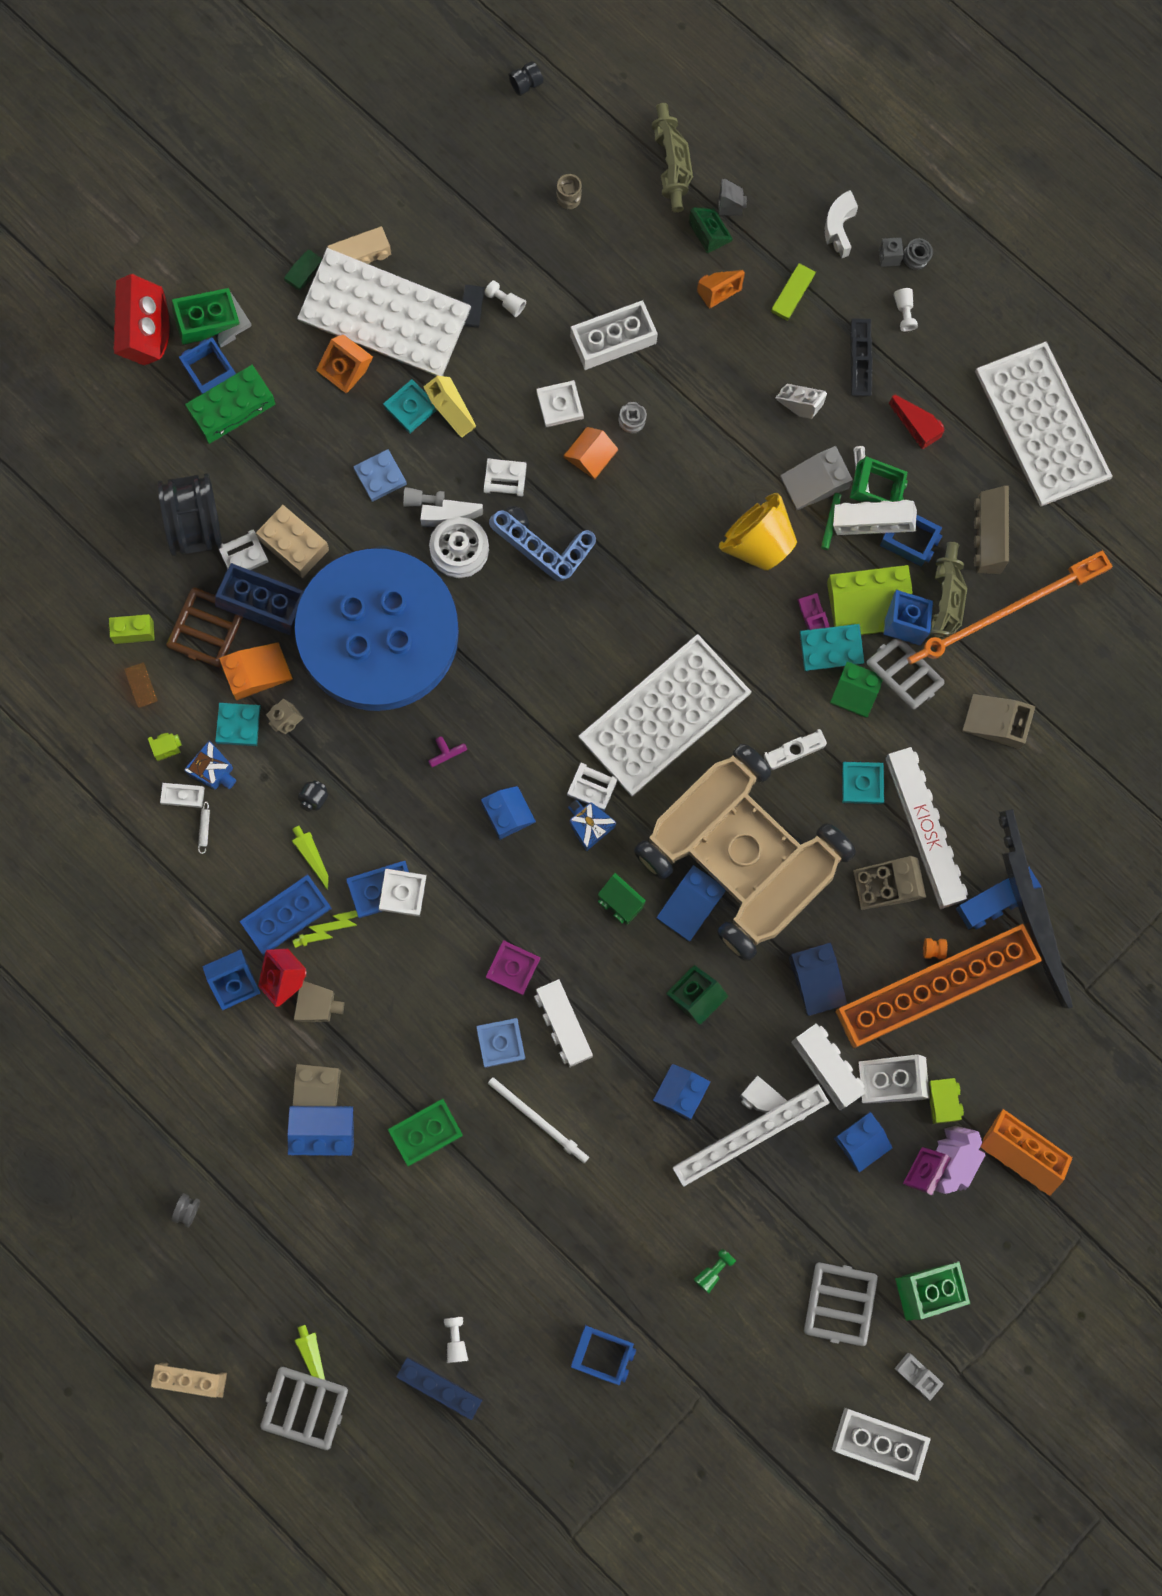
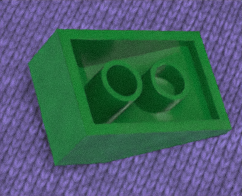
[172,288,240,345]
[895,1262,970,1321]

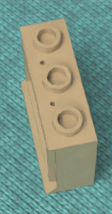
[151,1363,227,1398]

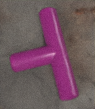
[428,736,467,767]

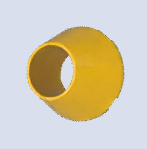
[719,493,797,571]

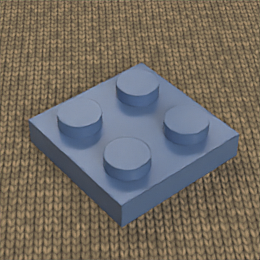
[353,449,407,502]
[477,1018,525,1068]

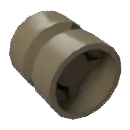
[557,174,582,209]

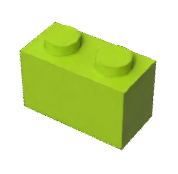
[109,614,155,644]
[928,1078,964,1124]

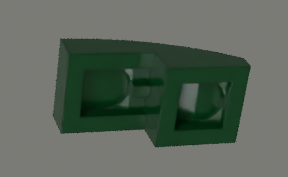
[284,249,322,291]

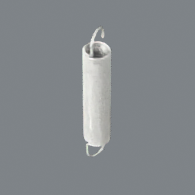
[198,802,210,854]

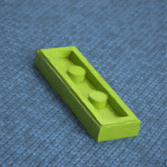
[771,263,816,321]

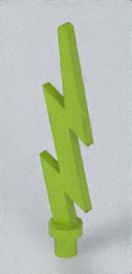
[292,910,358,948]

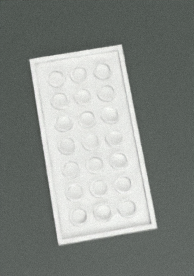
[297,248,471,376]
[975,342,1112,507]
[578,634,751,796]

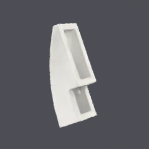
[420,500,483,527]

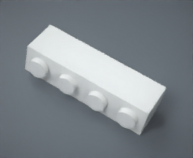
[833,500,917,535]
[534,979,593,1067]

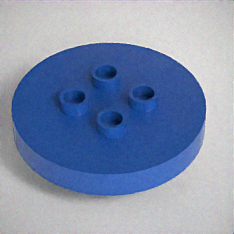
[295,549,459,711]

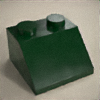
[666,965,729,1025]

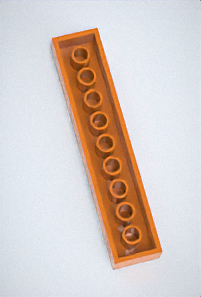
[835,924,1042,1049]

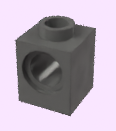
[879,238,903,267]

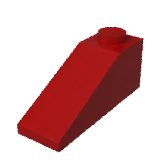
[889,395,945,450]

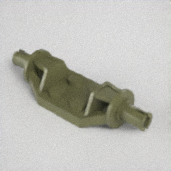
[652,103,693,212]
[927,542,967,658]

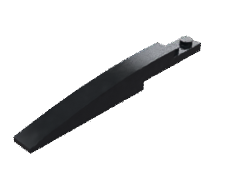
[999,809,1073,1008]

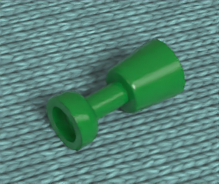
[693,1248,736,1294]

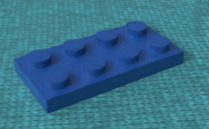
[240,875,332,956]

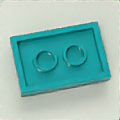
[800,624,864,671]

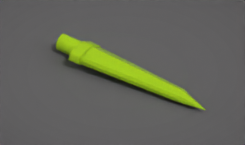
[292,826,329,890]
[295,1325,325,1388]

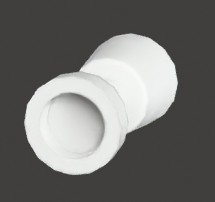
[484,280,526,317]
[894,288,918,332]
[444,1317,468,1363]

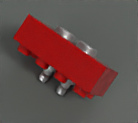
[113,274,169,366]

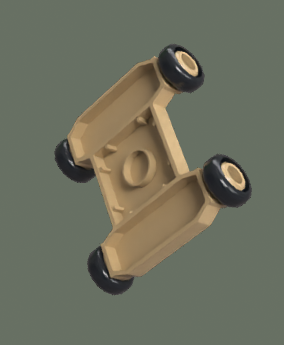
[634,744,856,961]

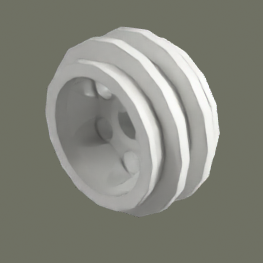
[429,517,489,578]

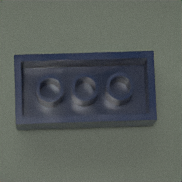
[215,563,304,635]

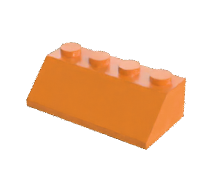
[980,1109,1073,1196]

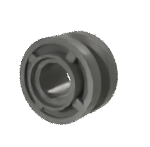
[903,238,933,270]

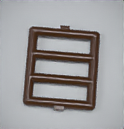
[166,587,243,667]

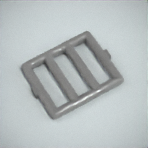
[867,638,945,709]
[804,1262,878,1346]
[261,1367,348,1450]

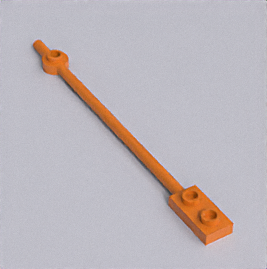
[907,550,1113,665]

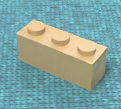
[328,226,391,264]

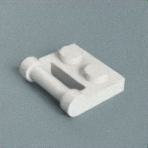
[484,459,527,497]
[219,529,268,570]
[567,763,618,811]

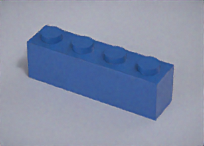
[956,867,1041,930]

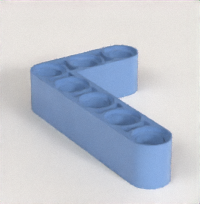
[489,510,596,581]

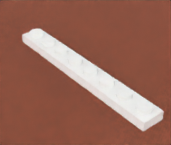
[673,1084,829,1187]

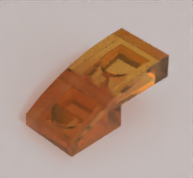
[125,662,158,708]

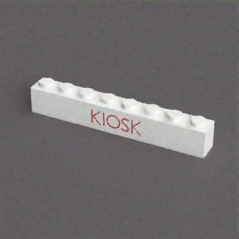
[886,747,968,909]

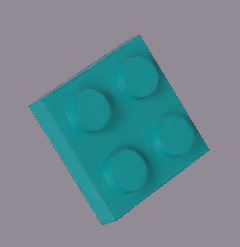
[383,379,437,433]
[216,703,260,746]
[842,762,884,804]

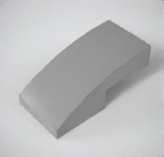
[895,1353,943,1400]

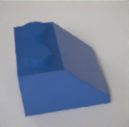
[884,590,933,645]
[481,786,536,840]
[203,950,260,1010]
[653,1064,710,1121]
[834,1112,892,1172]

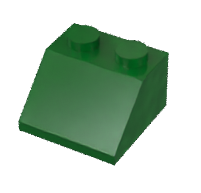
[830,662,883,718]
[597,873,646,925]

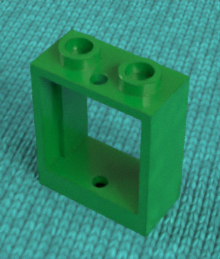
[850,456,908,503]

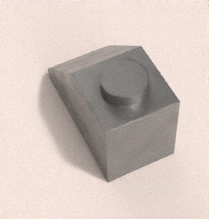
[719,179,747,215]

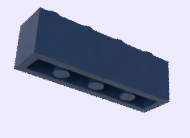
[397,1357,483,1420]

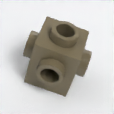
[266,699,303,734]

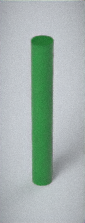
[821,493,842,550]

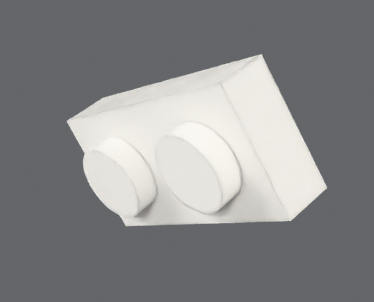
[160,783,204,808]

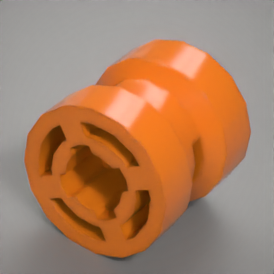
[923,938,947,960]

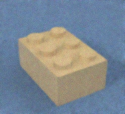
[256,505,329,578]

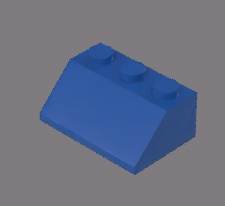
[288,1106,354,1156]

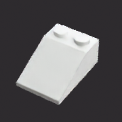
[859,1054,930,1103]

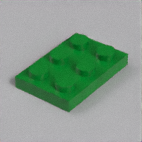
[388,1099,463,1167]

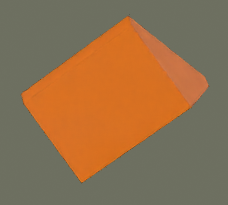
[564,427,618,480]

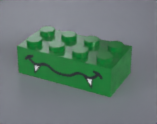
[185,365,275,444]

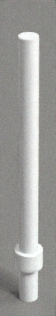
[488,1077,589,1163]

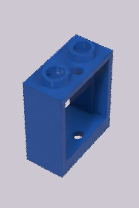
[179,338,236,394]
[880,515,943,567]
[571,1325,636,1385]

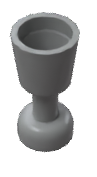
[403,487,444,507]

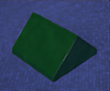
[689,208,733,254]

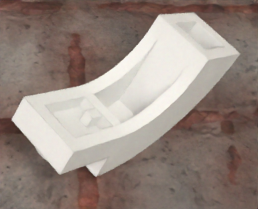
[825,190,858,258]

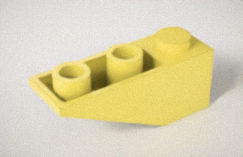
[424,376,476,437]

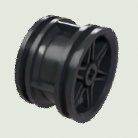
[158,473,222,556]

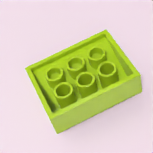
[827,565,912,635]

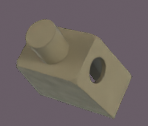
[294,981,345,1022]

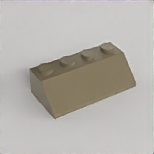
[974,486,1009,574]

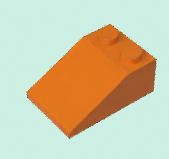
[219,643,292,701]

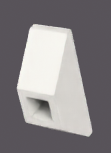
[776,384,827,419]

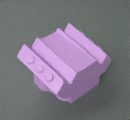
[934,1126,985,1194]

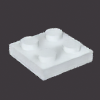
[536,380,584,427]
[379,869,426,917]

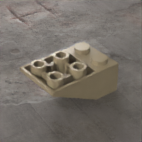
[962,694,1036,749]
[853,856,926,910]

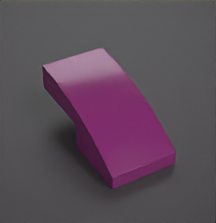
[797,593,830,630]

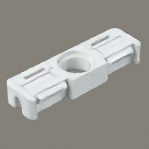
[764,729,827,770]

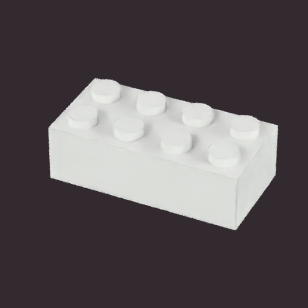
[570,300,658,370]
[791,1024,866,1110]
[832,1408,931,1481]

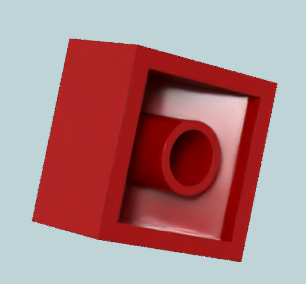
[258,949,306,1007]

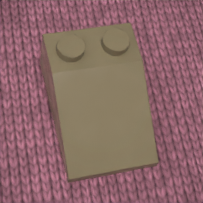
[293,1064,341,1106]

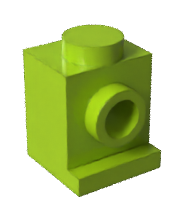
[148,733,182,761]

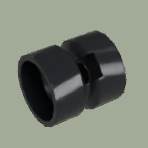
[508,61,543,96]

